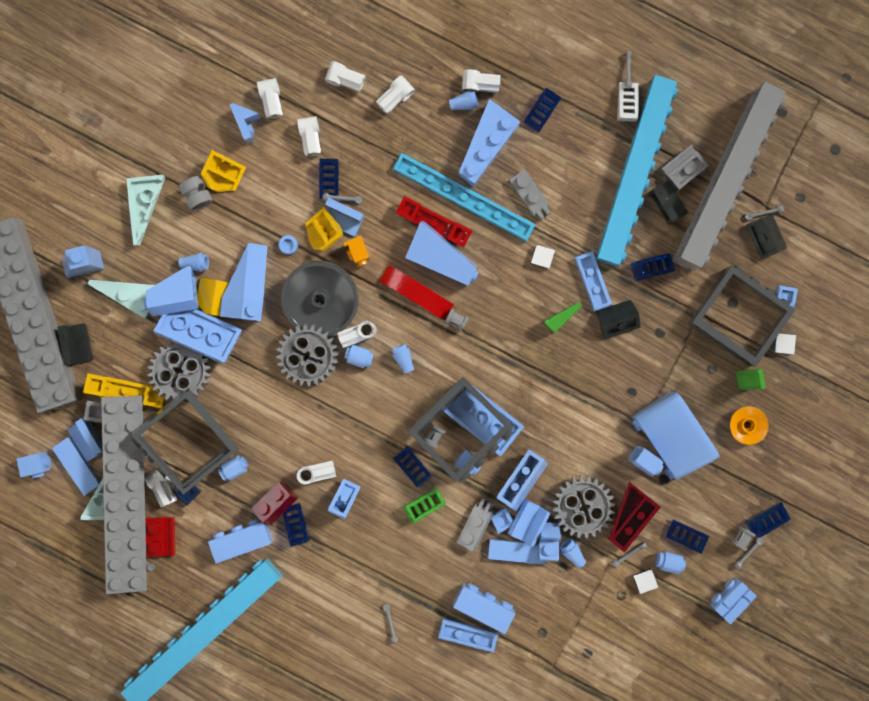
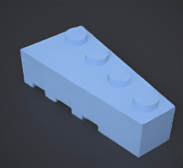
[458,99,520,188]

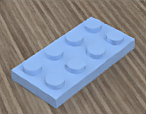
[153,309,242,365]
[444,385,524,457]

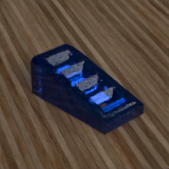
[524,88,561,132]
[319,158,340,199]
[631,253,675,282]
[393,446,433,488]
[745,502,791,538]
[283,503,310,547]
[665,519,709,554]

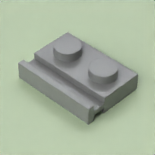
[661,144,709,191]

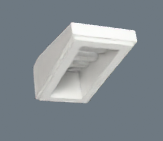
[617,82,639,122]

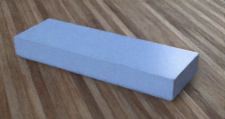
[574,251,612,312]
[52,437,100,496]
[488,539,546,565]
[438,618,498,653]

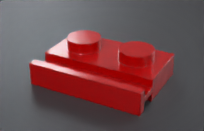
[145,516,176,557]

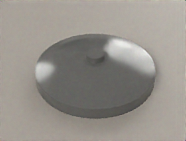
[281,261,359,337]

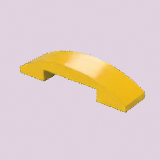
[83,373,165,408]

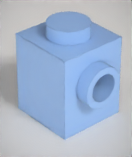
[454,449,481,476]
[16,452,51,479]

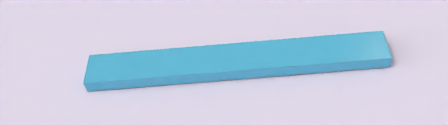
[393,153,535,242]

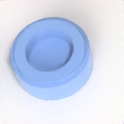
[278,235,298,255]

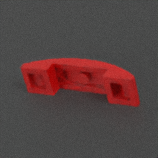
[396,196,473,248]
[379,265,454,321]

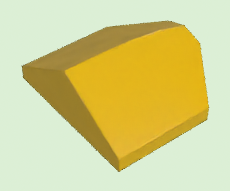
[200,150,246,192]
[305,207,343,252]
[197,278,229,316]

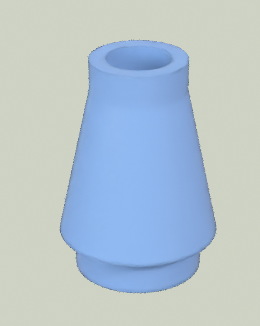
[449,90,478,111]
[179,253,209,272]
[392,344,414,374]
[560,539,586,568]

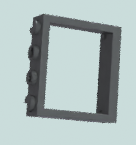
[688,266,795,367]
[408,377,514,483]
[131,388,239,495]

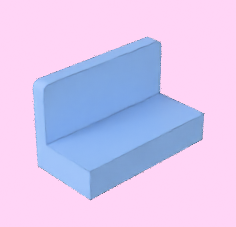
[325,198,364,237]
[68,418,103,462]
[508,499,550,547]

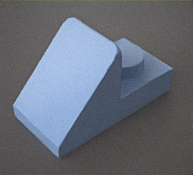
[230,103,261,144]
[327,479,360,519]
[539,522,561,562]

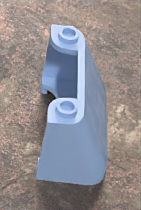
[631,391,720,481]

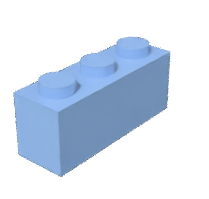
[496,450,549,511]
[208,518,274,564]
[453,583,516,634]

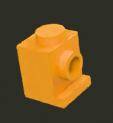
[343,236,370,268]

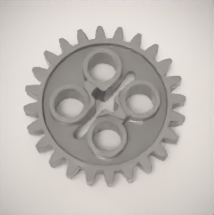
[276,324,339,386]
[147,342,212,403]
[552,475,615,539]

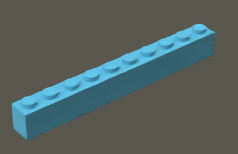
[596,75,678,267]
[121,558,282,701]

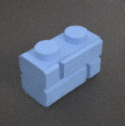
[710,577,757,625]

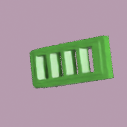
[543,303,582,333]
[736,369,766,390]
[402,488,446,524]

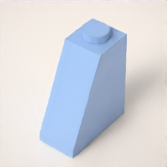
[62,245,104,278]
[143,266,198,317]

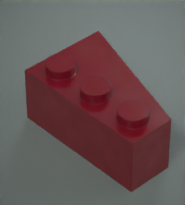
[608,482,661,552]

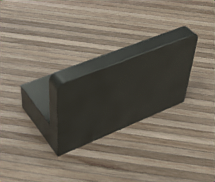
[649,181,688,225]
[746,214,787,260]
[595,300,641,339]
[57,323,93,365]

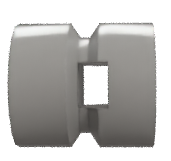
[178,176,213,211]

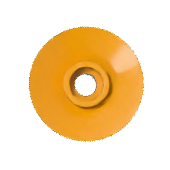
[729,406,769,445]

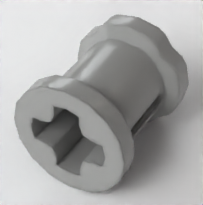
[444,309,469,332]
[423,424,446,448]
[731,526,756,551]

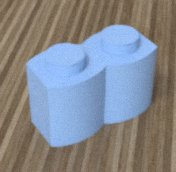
[628,446,664,477]

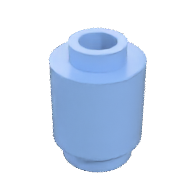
[344,345,374,368]
[218,455,248,481]
[655,551,686,575]

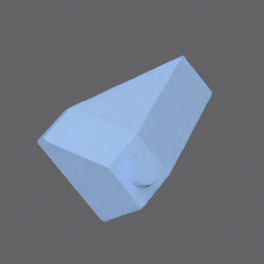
[220,243,267,321]

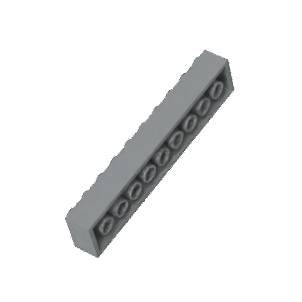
[672,81,786,271]
[0,217,82,413]
[101,395,147,594]

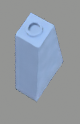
[405,221,479,286]

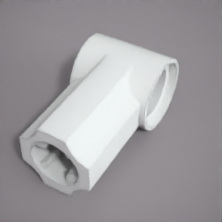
[325,61,365,92]
[462,70,500,93]
[376,75,415,114]
[257,78,283,119]
[297,116,321,157]
[337,321,377,348]
[297,460,336,484]
[144,468,177,507]

